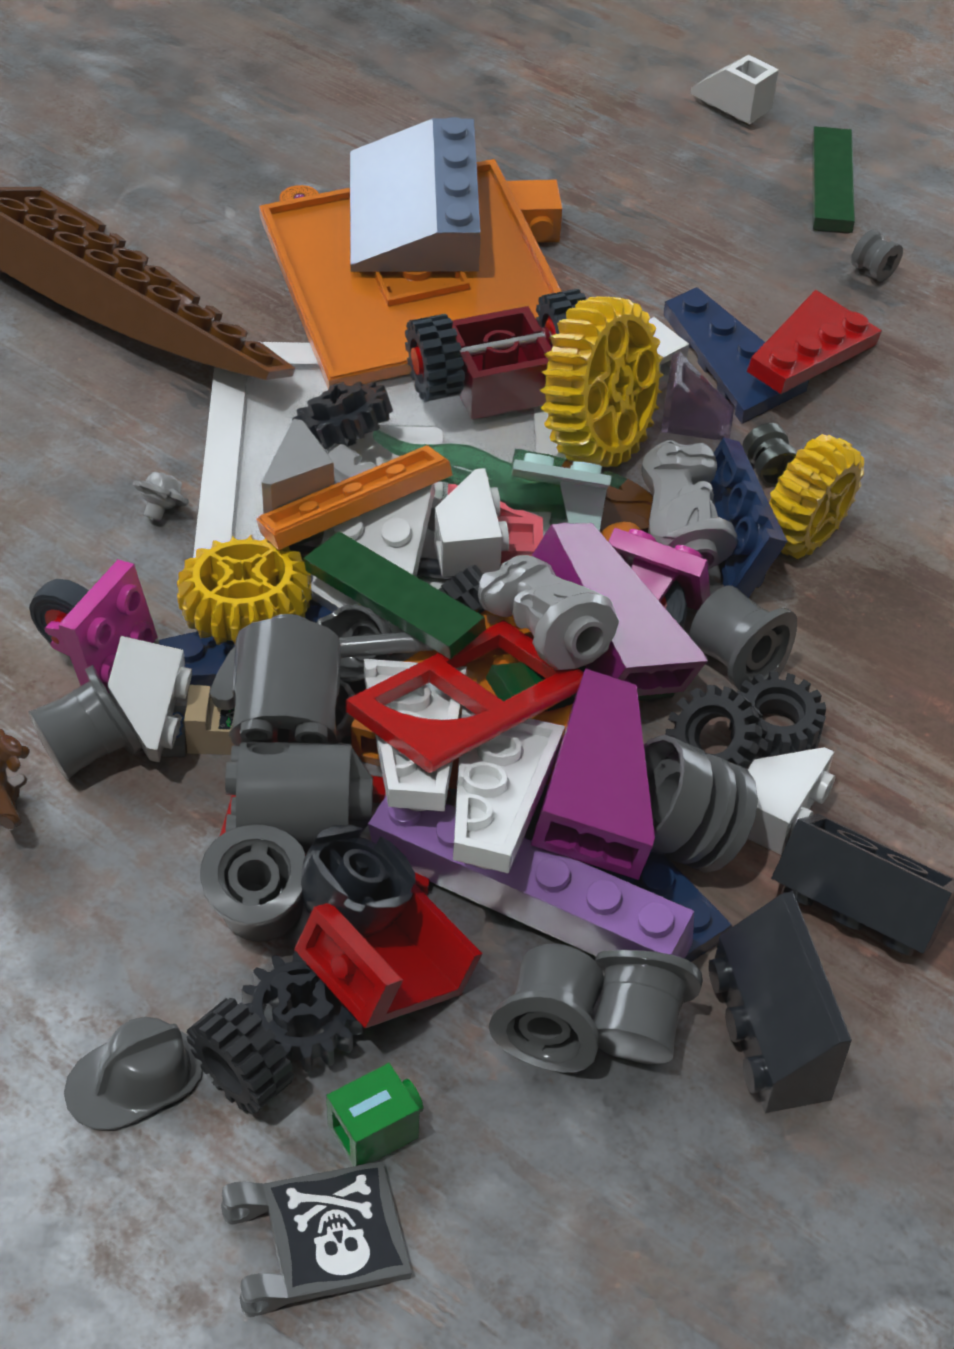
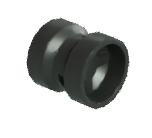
[742,423,797,487]

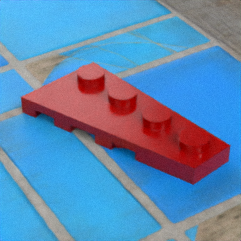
[747,289,882,394]

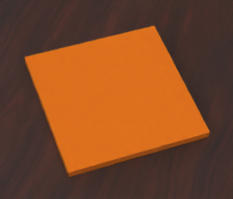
[259,159,562,390]

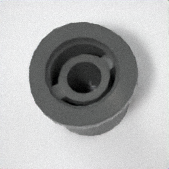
[690,586,797,690]
[28,665,142,780]
[200,825,305,942]
[488,944,604,1072]
[593,950,703,1065]

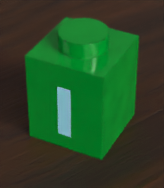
[326,1062,424,1167]

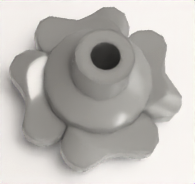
[133,472,189,521]

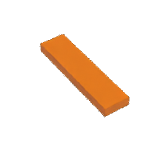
[256,445,453,550]

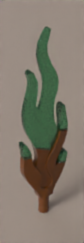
[373,430,653,533]

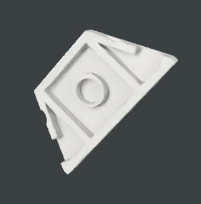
[311,484,435,633]

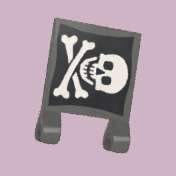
[221,1161,412,1317]

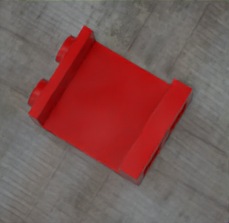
[294,884,483,1028]

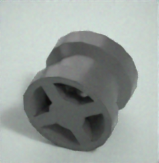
[851,229,903,282]

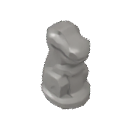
[641,440,739,570]
[478,555,619,671]

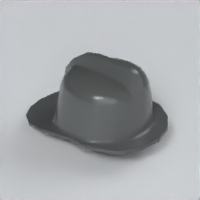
[64,1017,202,1130]

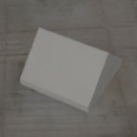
[261,419,334,545]

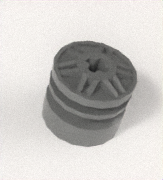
[644,735,758,873]

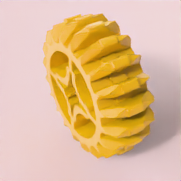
[769,434,864,559]
[177,534,312,645]

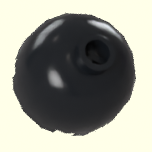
[301,825,416,937]

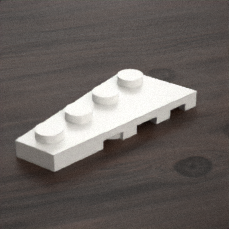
[364,659,467,811]
[453,705,565,873]

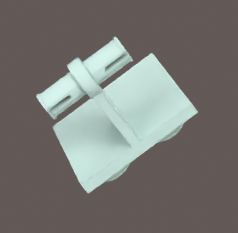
[511,453,612,531]

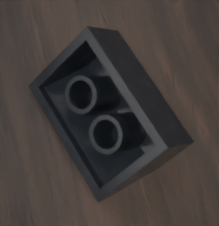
[771,813,954,956]
[708,892,852,1113]

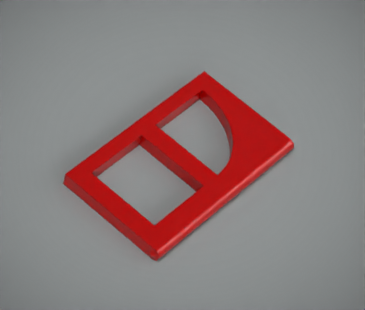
[346,620,584,773]

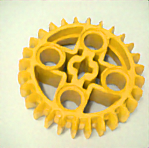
[540,296,664,467]

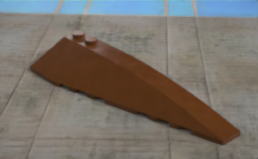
[0,187,296,380]

